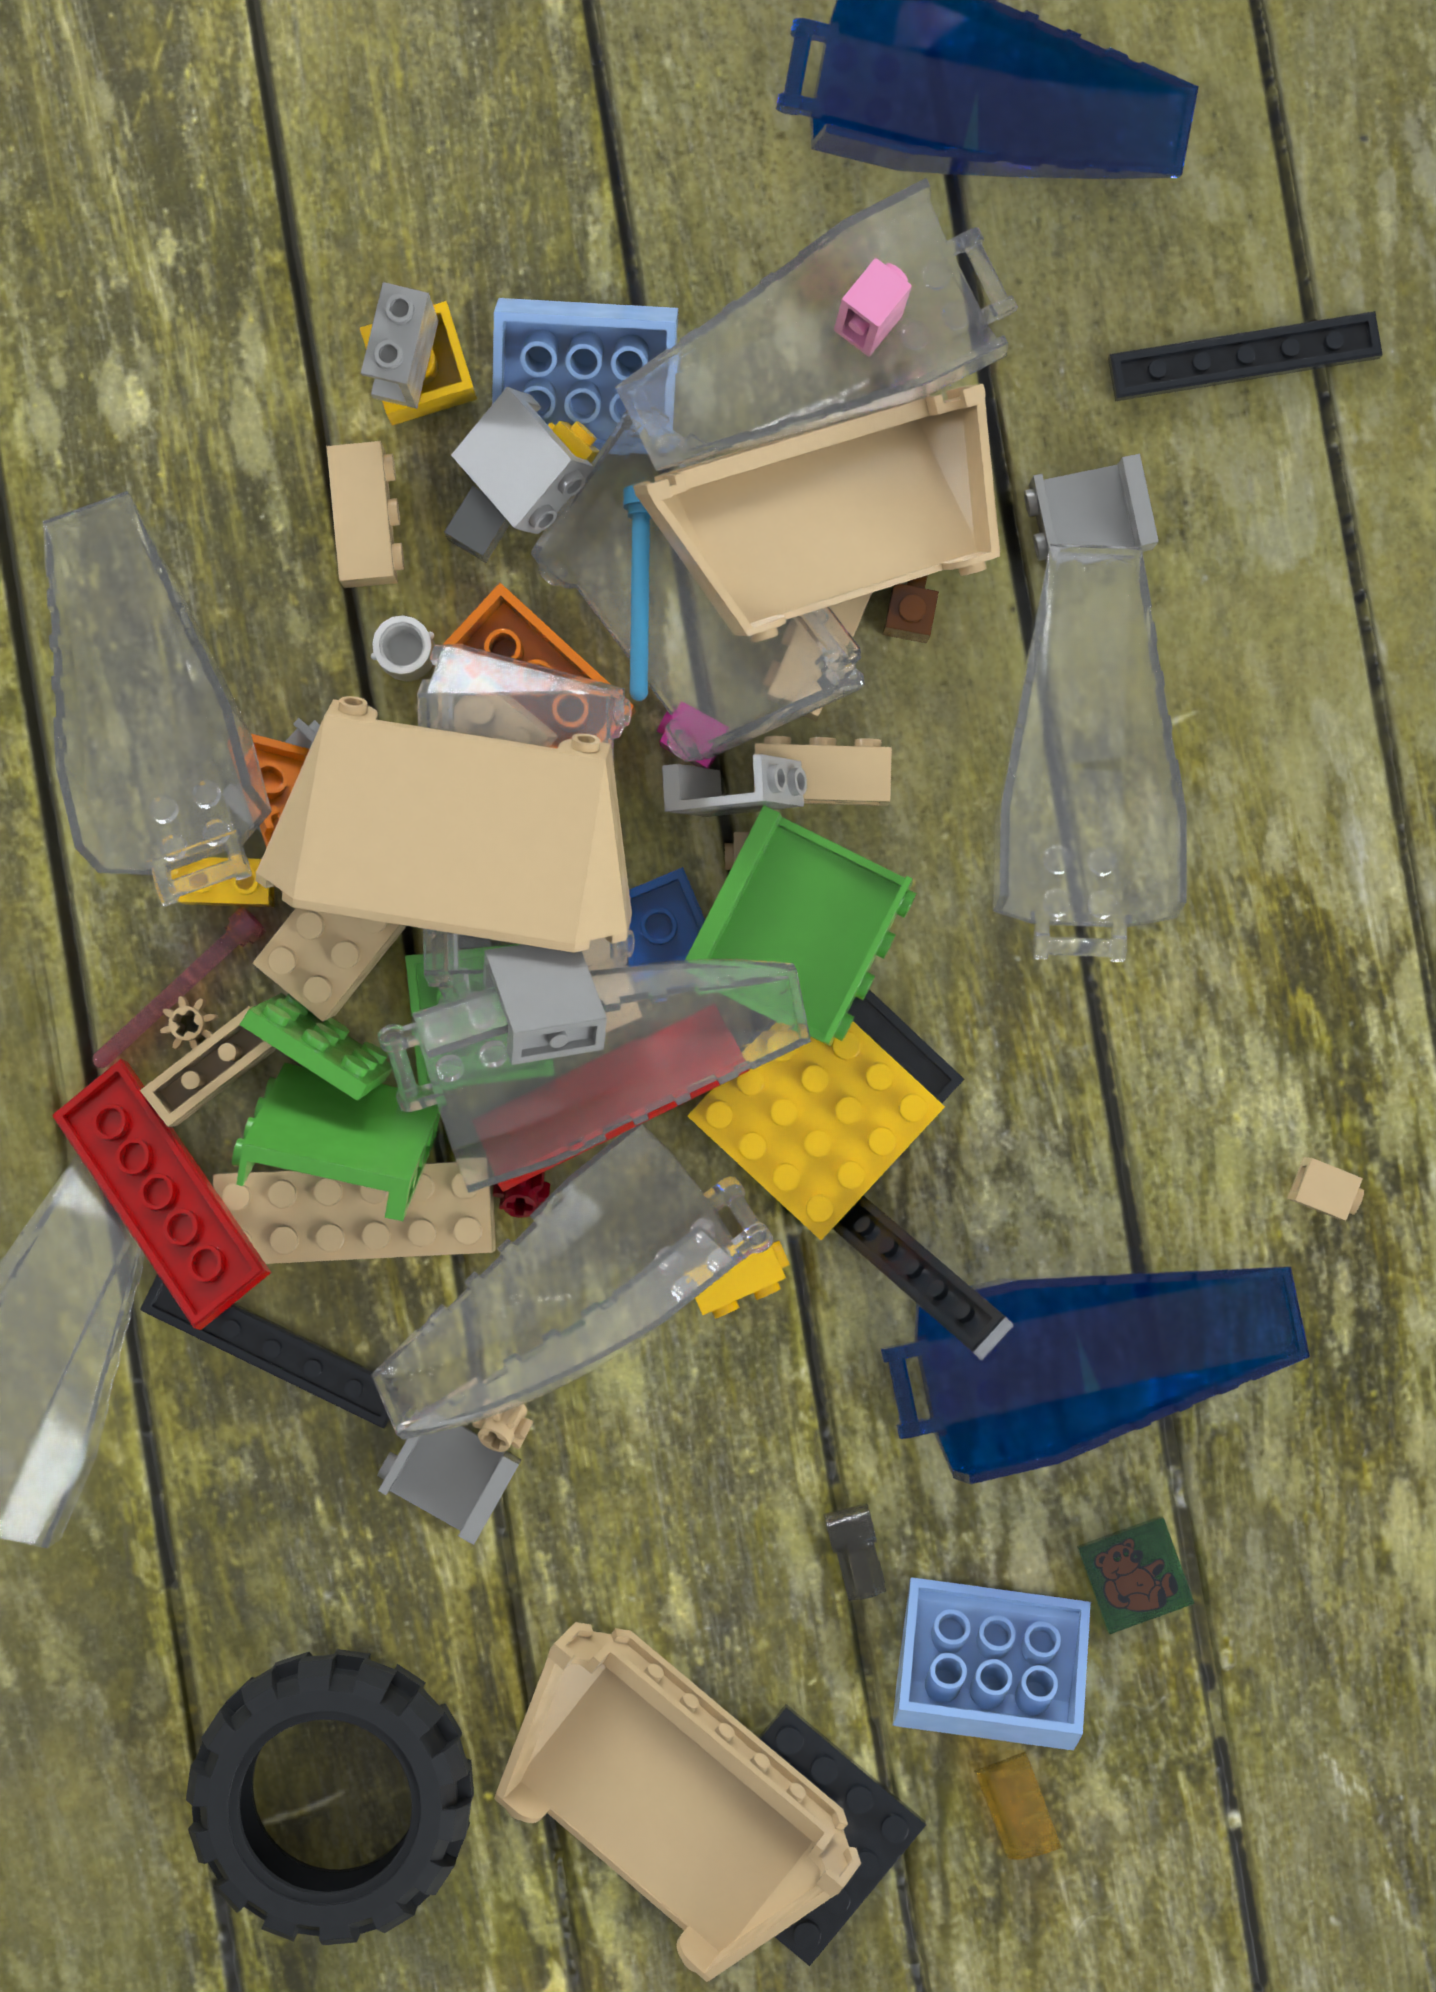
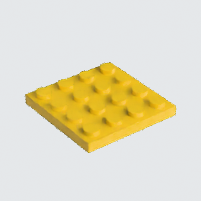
[688,1020,945,1240]

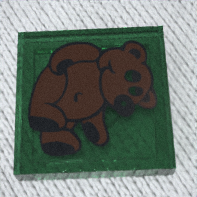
[1077,1516,1195,1635]

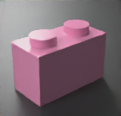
[834,257,912,357]

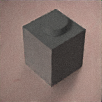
[444,486,510,563]

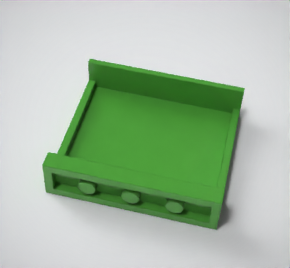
[680,805,917,1046]
[232,1063,443,1222]

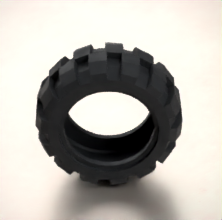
[186,1649,474,1945]

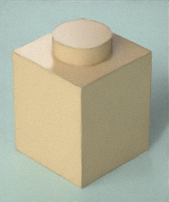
[1287,1157,1364,1221]

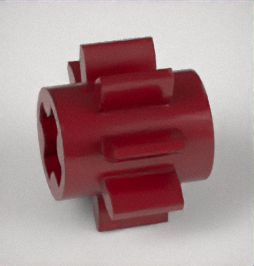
[492,1171,551,1218]

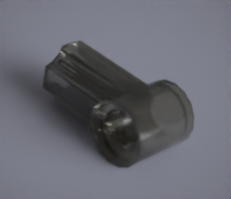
[823,1503,886,1601]

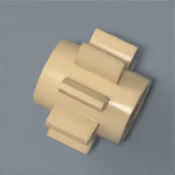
[160,996,219,1050]
[473,1395,533,1452]

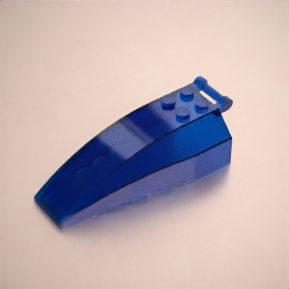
[776,0,1199,179]
[881,1267,1310,1484]

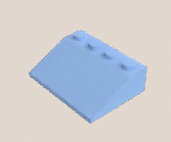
[492,298,678,455]
[893,1577,1091,1751]

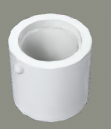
[371,615,436,681]

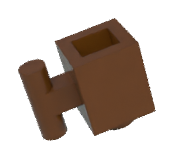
[883,575,939,644]

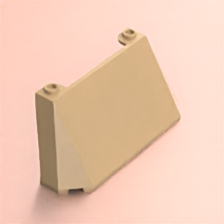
[633,384,1000,642]
[255,696,632,953]
[494,1622,861,1982]

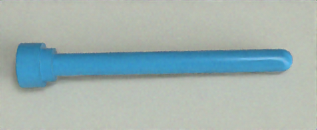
[623,484,652,701]

